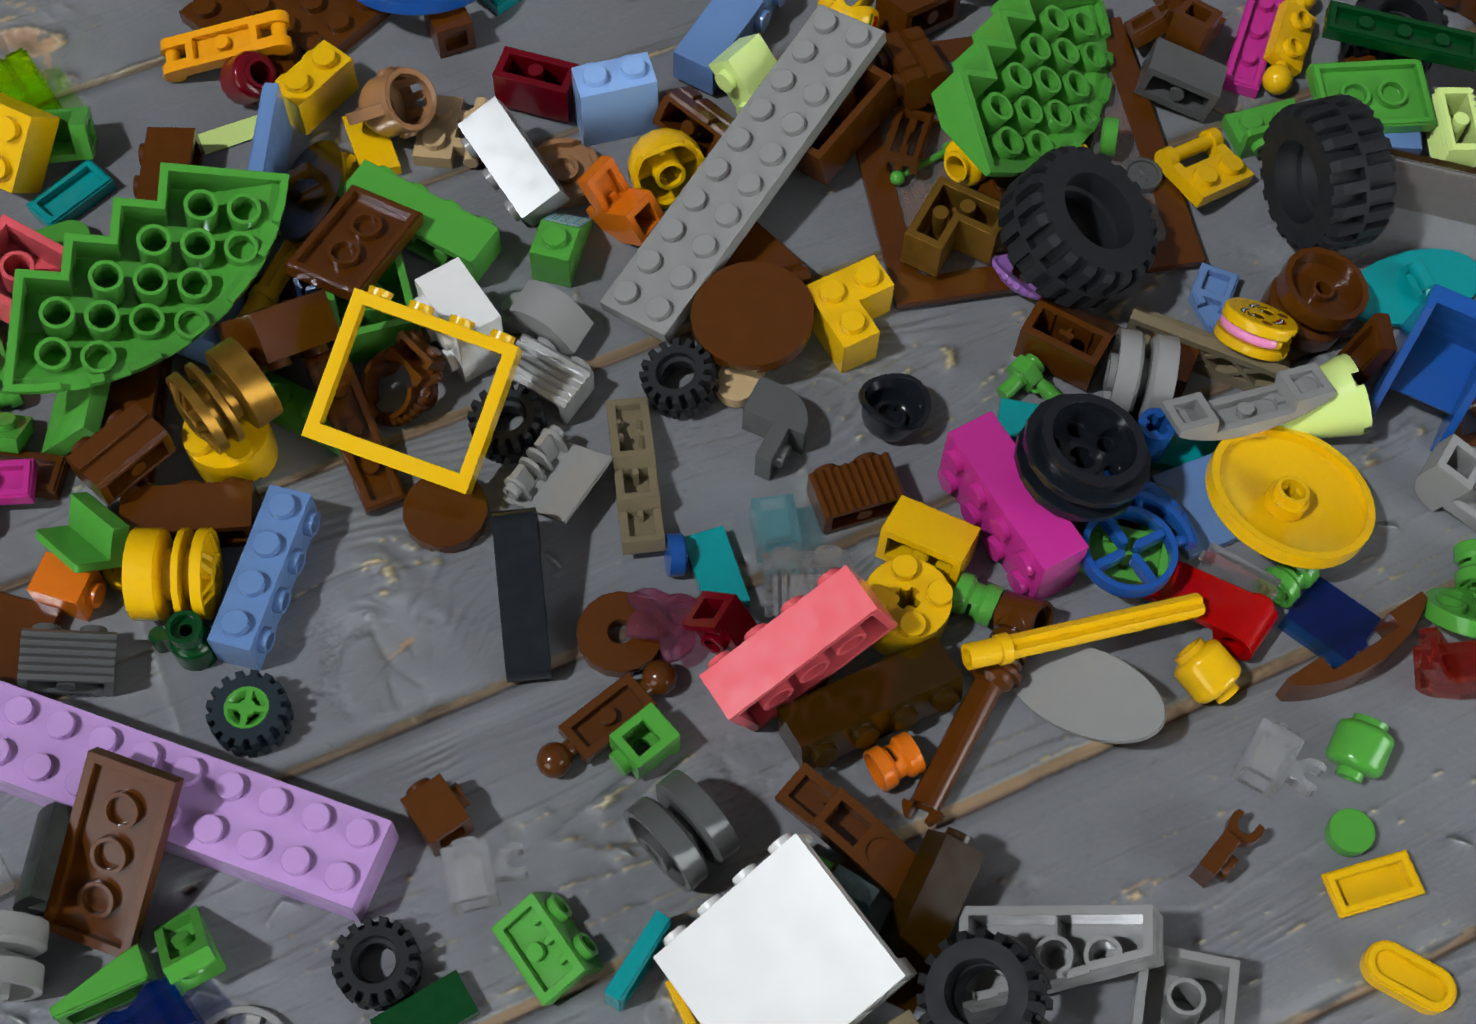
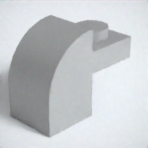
[499,280,594,354]
[1415,434,1476,532]

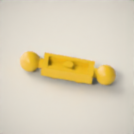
[1262,0,1316,95]

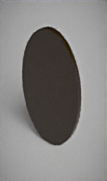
[279,140,346,243]

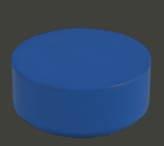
[664,533,688,577]

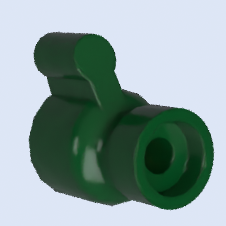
[148,610,217,671]

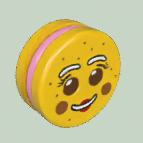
[1214,297,1298,362]

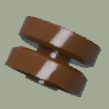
[1260,247,1369,353]

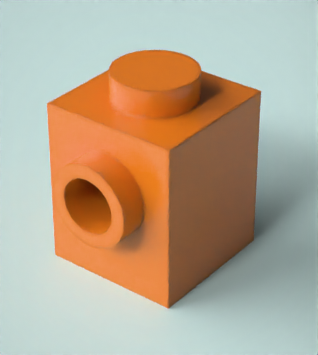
[26,551,107,621]

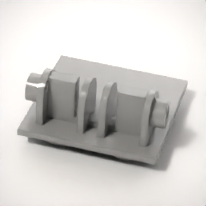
[502,425,613,524]

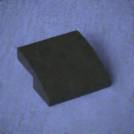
[12,802,72,915]

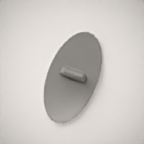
[1012,644,1166,744]

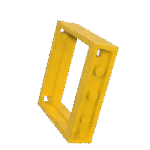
[301,285,523,495]

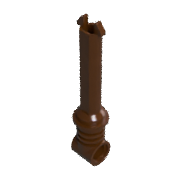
[902,591,1054,827]

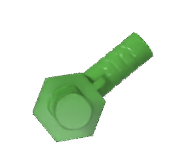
[996,353,1062,401]

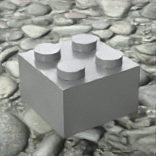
[1129,945,1241,1024]

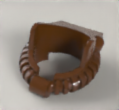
[360,329,447,427]

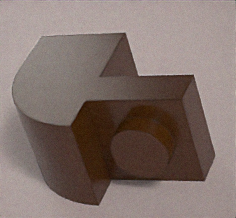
[1164,0,1227,56]

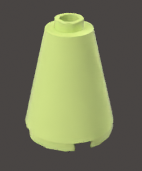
[1280,354,1373,439]

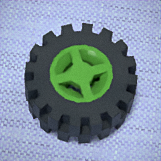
[205,670,294,758]

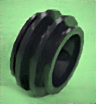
[1014,393,1151,522]

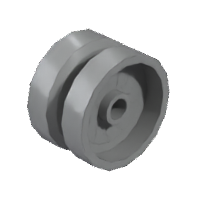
[1102,327,1181,419]
[0,910,50,1004]

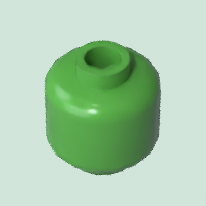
[1326,713,1394,784]

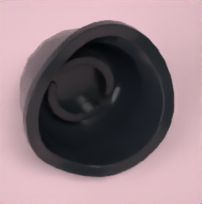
[858,373,931,442]

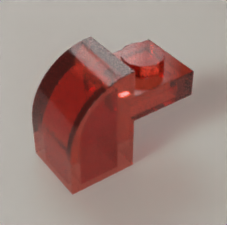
[1413,626,1476,700]

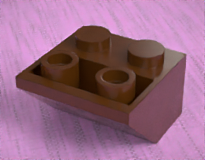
[1013,297,1121,391]

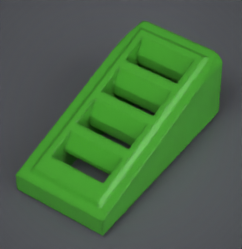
[49,944,160,1024]

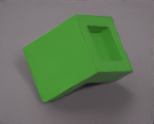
[44,106,99,163]

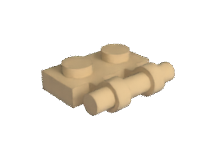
[412,95,489,169]

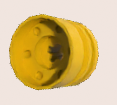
[121,527,223,621]

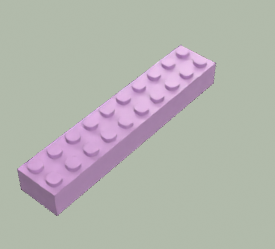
[0,680,400,923]

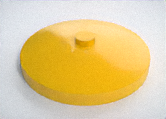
[1205,426,1376,569]

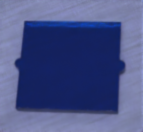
[1277,576,1382,669]

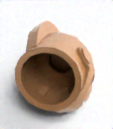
[345,66,437,139]

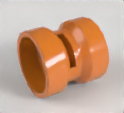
[863,731,926,792]

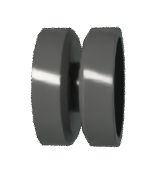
[624,770,740,892]

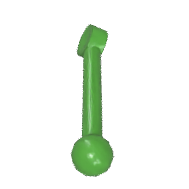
[890,142,950,186]

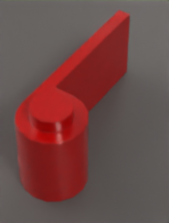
[1142,560,1279,661]

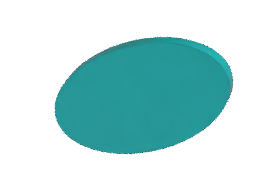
[1358,248,1476,327]

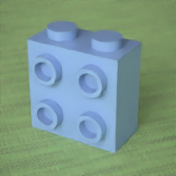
[571,52,658,146]

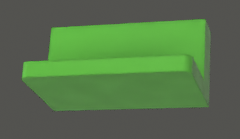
[36,492,130,573]

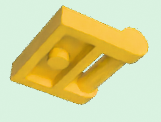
[1154,127,1255,208]

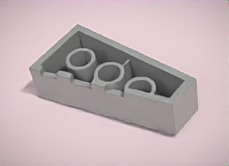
[959,905,1164,1013]

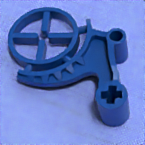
[1073,408,1198,598]

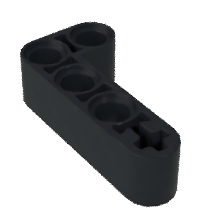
[491,507,552,683]

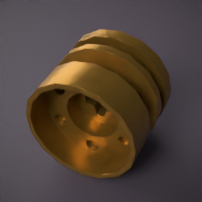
[166,337,283,455]

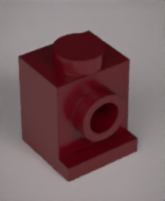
[681,591,757,654]

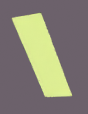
[198,115,257,155]

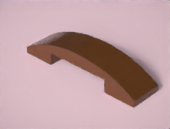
[1275,591,1428,702]

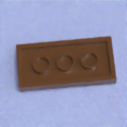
[43,747,184,957]

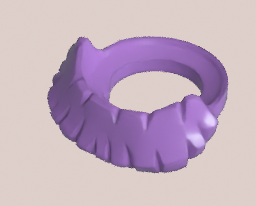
[992,250,1042,300]

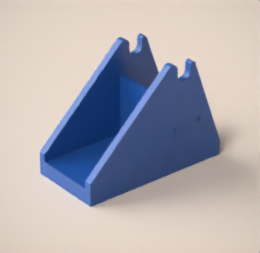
[1369,284,1476,451]

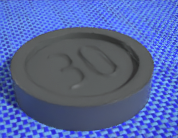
[1124,157,1162,194]

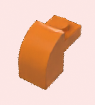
[577,155,664,246]

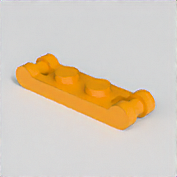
[160,9,293,82]

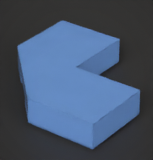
[1188,262,1240,334]

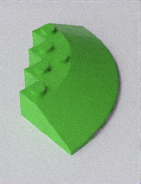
[931,0,1114,177]
[2,162,289,395]

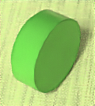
[1099,116,1119,157]
[1325,808,1375,857]

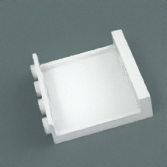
[653,832,918,1024]

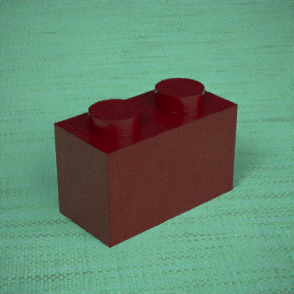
[492,46,579,123]

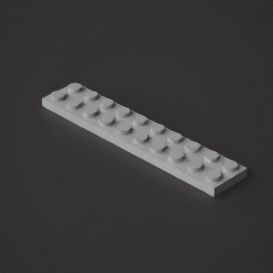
[599,4,887,343]

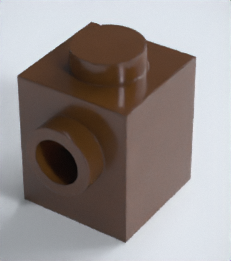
[400,773,474,857]

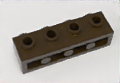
[776,637,963,769]

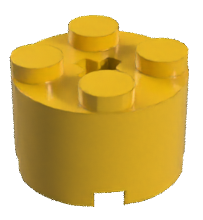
[182,416,278,483]
[867,554,953,657]

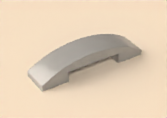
[1160,362,1336,441]

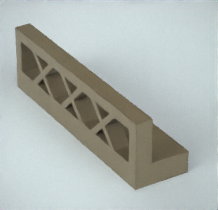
[1126,304,1290,391]

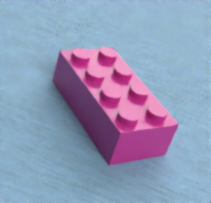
[937,411,1089,600]

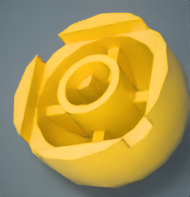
[627,128,705,209]

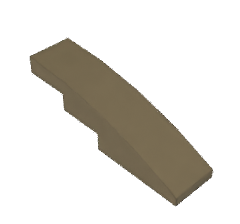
[606,397,666,555]

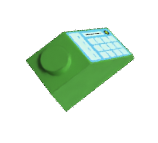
[529,211,593,288]

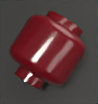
[219,50,278,106]

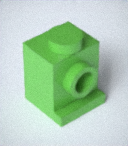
[608,702,681,780]

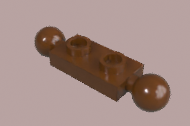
[536,660,678,778]

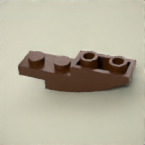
[775,762,916,903]

